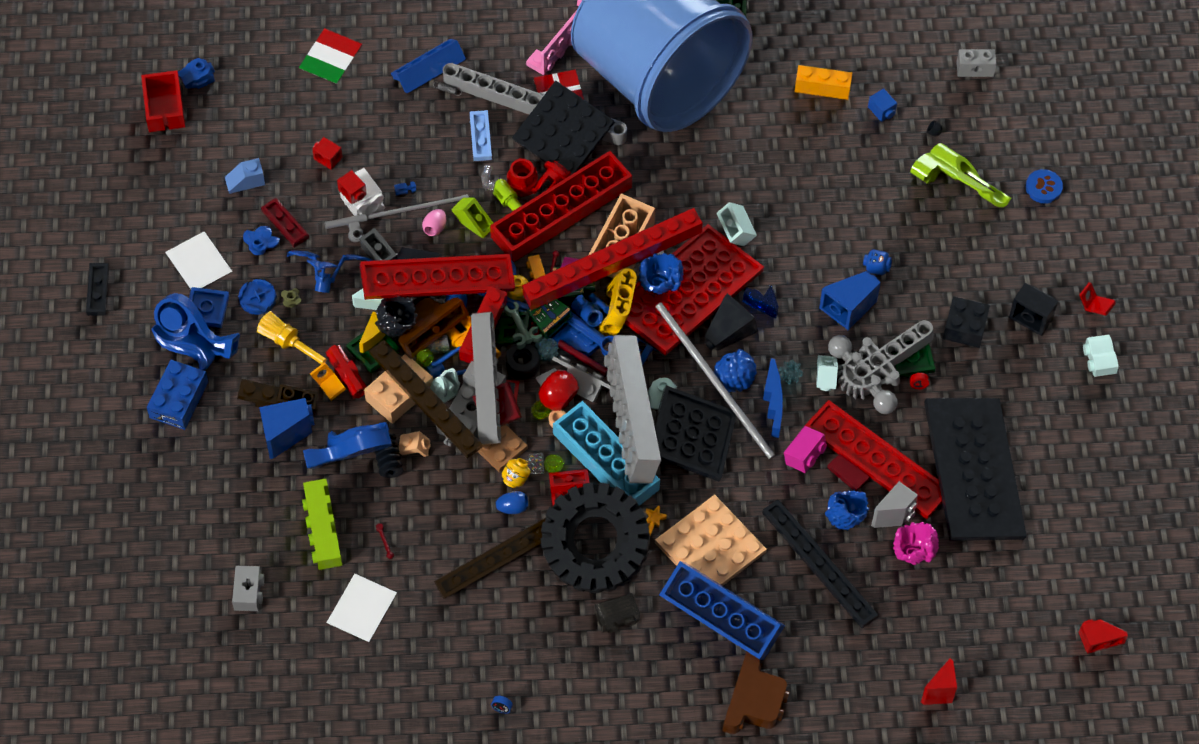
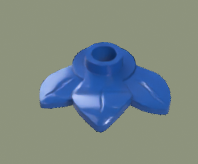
[243,226,280,255]

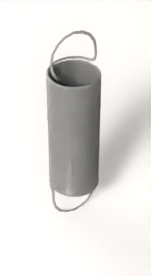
[433,82,462,96]

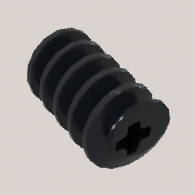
[374,433,404,478]

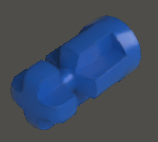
[394,182,416,196]

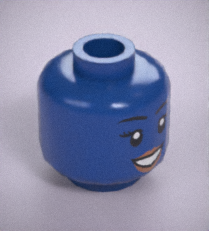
[863,249,892,276]

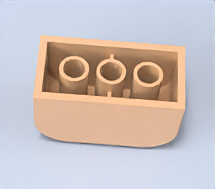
[589,194,655,278]

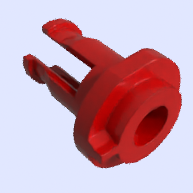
[531,161,571,194]

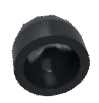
[927,120,942,136]

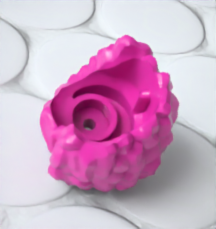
[893,522,939,565]

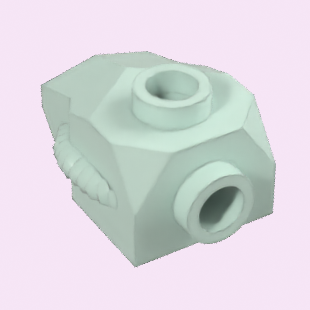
[430,368,460,403]
[648,378,677,410]

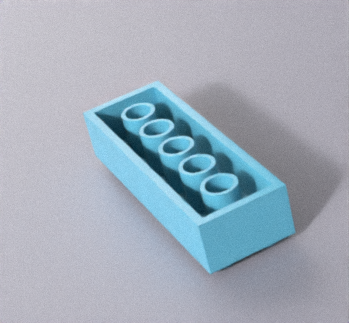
[553,401,660,506]

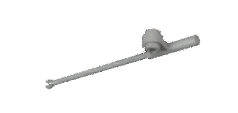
[325,194,469,242]

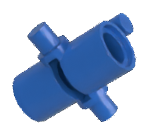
[571,293,609,328]

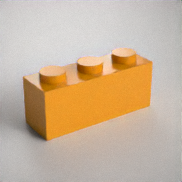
[795,65,852,100]

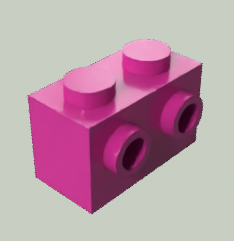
[784,426,827,473]

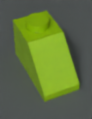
[451,198,493,238]

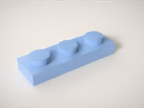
[470,110,492,161]

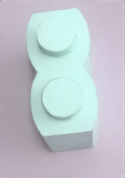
[1083,335,1118,377]

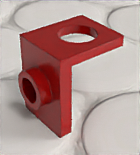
[1079,282,1116,316]

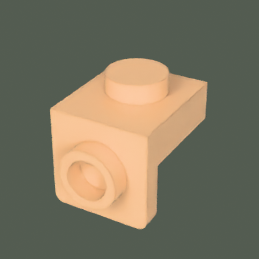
[399,431,430,457]

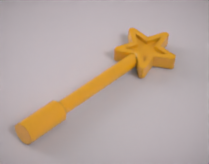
[646,506,667,536]

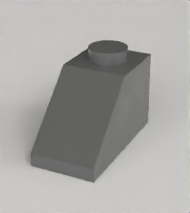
[359,228,397,261]

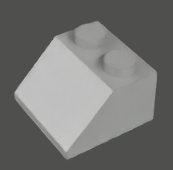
[871,481,918,528]

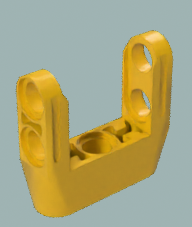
[598,268,637,336]

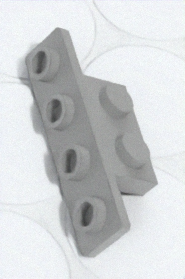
[552,355,611,402]

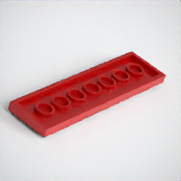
[360,254,515,300]
[805,400,942,520]

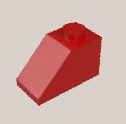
[1078,619,1128,654]

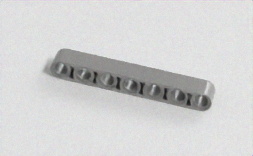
[471,312,501,445]

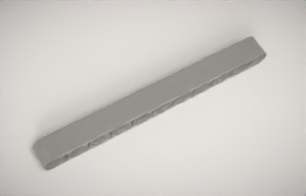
[443,63,627,145]

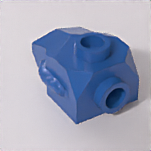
[178,58,215,89]

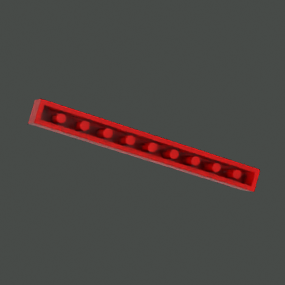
[522,208,703,310]

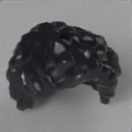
[375,296,417,337]

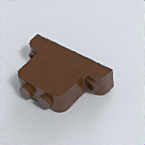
[398,298,469,359]
[723,652,790,734]

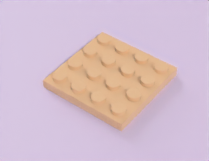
[655,495,767,586]

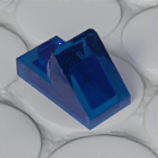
[743,285,779,319]

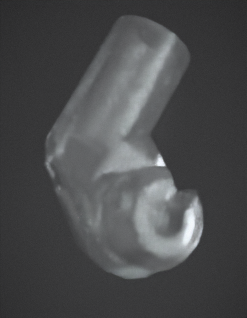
[481,165,495,191]

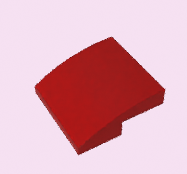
[549,469,590,506]

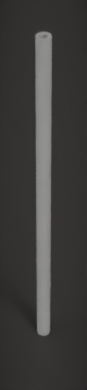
[656,302,775,459]

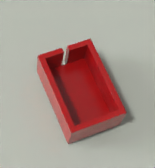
[141,70,186,132]

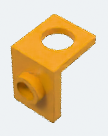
[310,362,346,401]

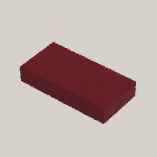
[827,454,870,492]

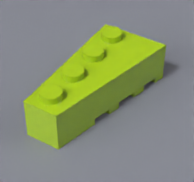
[302,479,342,570]

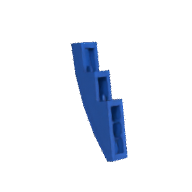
[763,358,783,438]

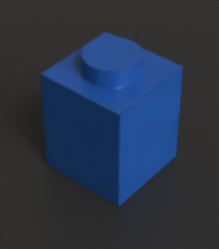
[868,88,897,122]

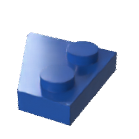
[550,324,600,357]

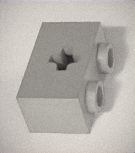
[956,49,996,77]
[232,566,264,611]

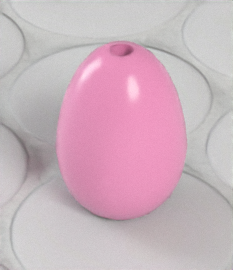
[422,209,446,236]

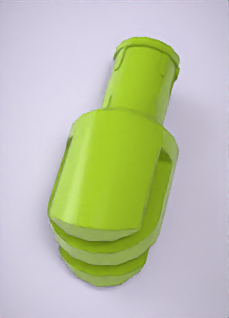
[493,179,522,211]

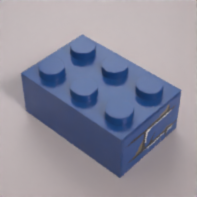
[147,360,208,430]

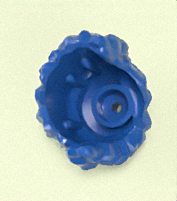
[638,253,684,294]
[714,349,757,393]
[825,491,869,530]

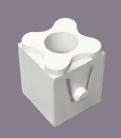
[340,168,385,216]

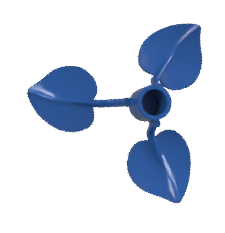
[287,250,374,293]

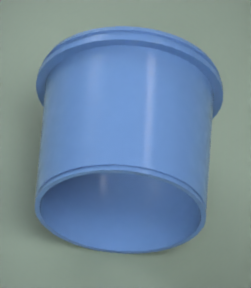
[571,0,752,132]

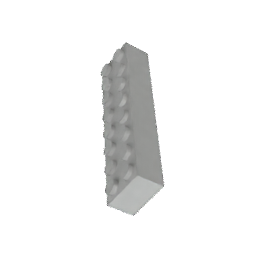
[604,335,661,483]

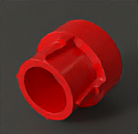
[507,158,538,197]

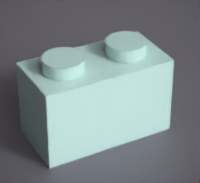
[717,202,757,246]

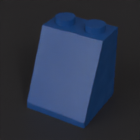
[819,271,881,330]
[259,398,315,459]

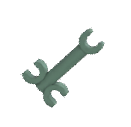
[505,302,542,349]

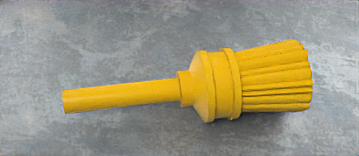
[256,311,327,364]

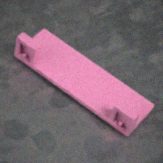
[526,0,582,75]

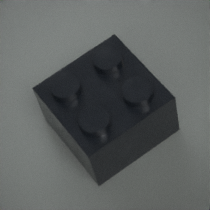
[1009,283,1058,336]
[943,296,990,348]

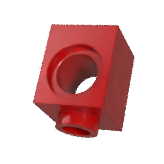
[313,137,343,170]
[337,170,367,204]

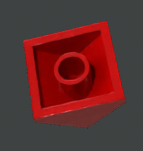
[921,658,957,705]

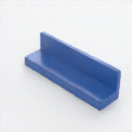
[391,39,466,93]

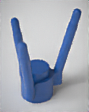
[425,346,466,379]

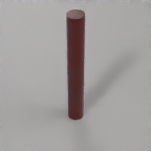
[557,339,608,376]

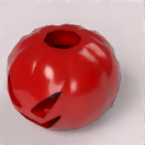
[538,370,579,411]

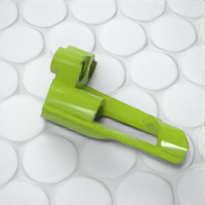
[910,143,1011,207]

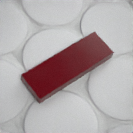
[261,198,309,248]

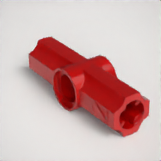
[325,345,367,399]

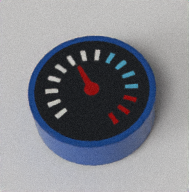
[491,696,513,714]

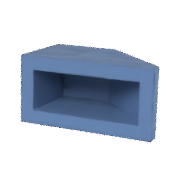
[225,158,265,194]

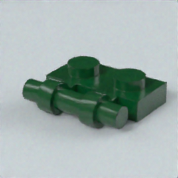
[495,311,531,346]

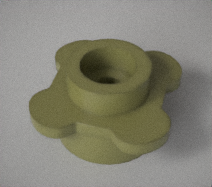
[281,288,301,307]

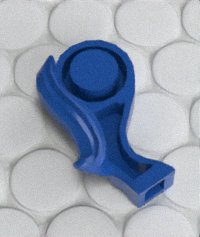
[151,293,240,371]
[303,422,392,469]

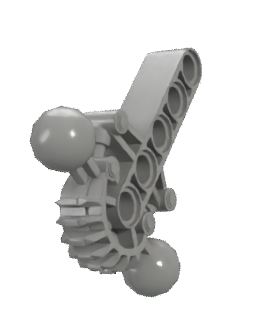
[828,320,933,414]

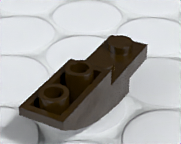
[237,379,318,411]

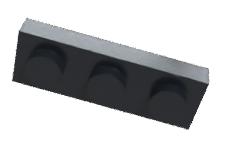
[86,263,109,316]

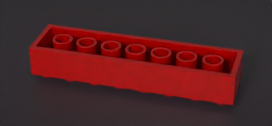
[490,151,632,262]

